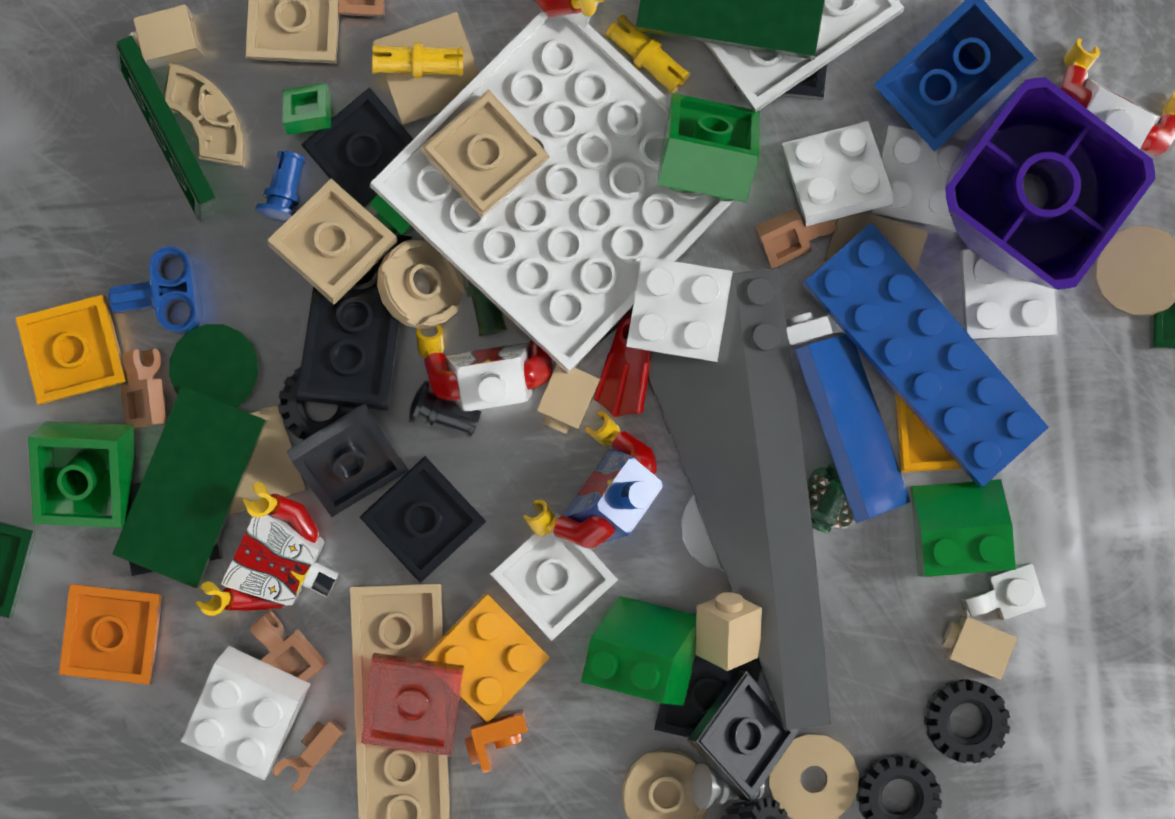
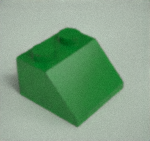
[657,93,760,203]
[28,421,135,528]
[910,479,1016,577]
[581,596,696,706]

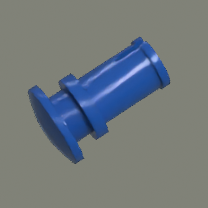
[255,151,306,222]

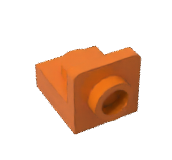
[465,710,529,773]

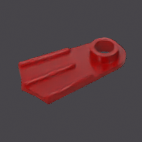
[594,312,652,418]

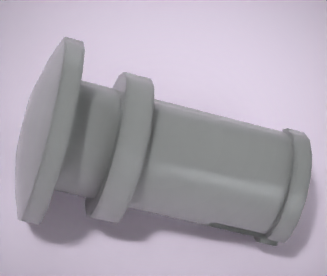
[691,763,765,809]

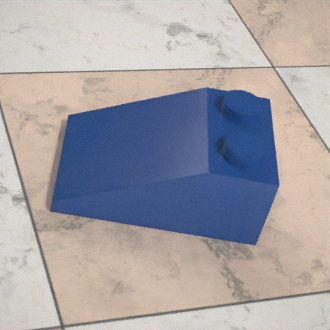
[874,0,1038,152]

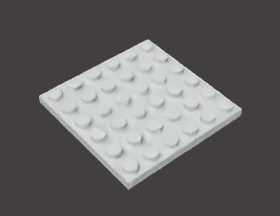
[370,11,754,373]

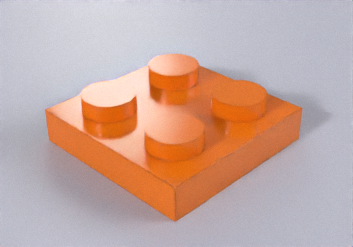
[59,584,163,685]

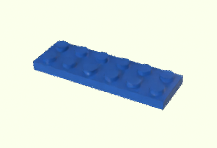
[802,222,1049,487]

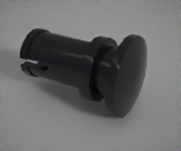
[409,380,481,438]

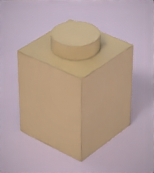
[129,4,203,69]
[537,364,600,434]
[695,592,762,671]
[942,615,1018,680]

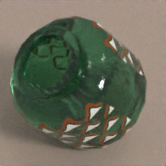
[807,462,854,533]

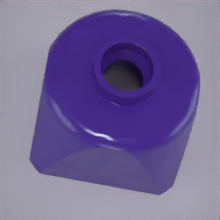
[945,77,1156,290]

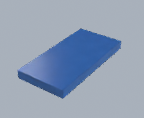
[795,334,911,523]

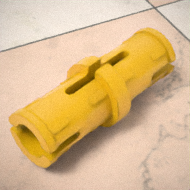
[605,14,690,95]
[372,42,463,79]

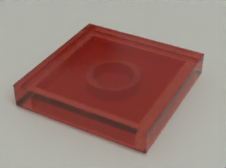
[361,652,464,756]

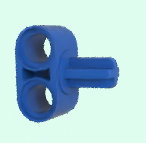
[108,246,203,335]

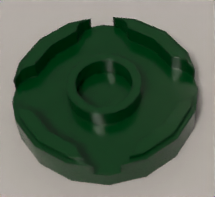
[169,324,260,408]

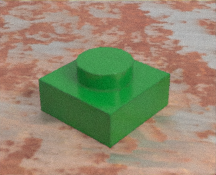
[282,83,331,135]
[369,194,415,235]

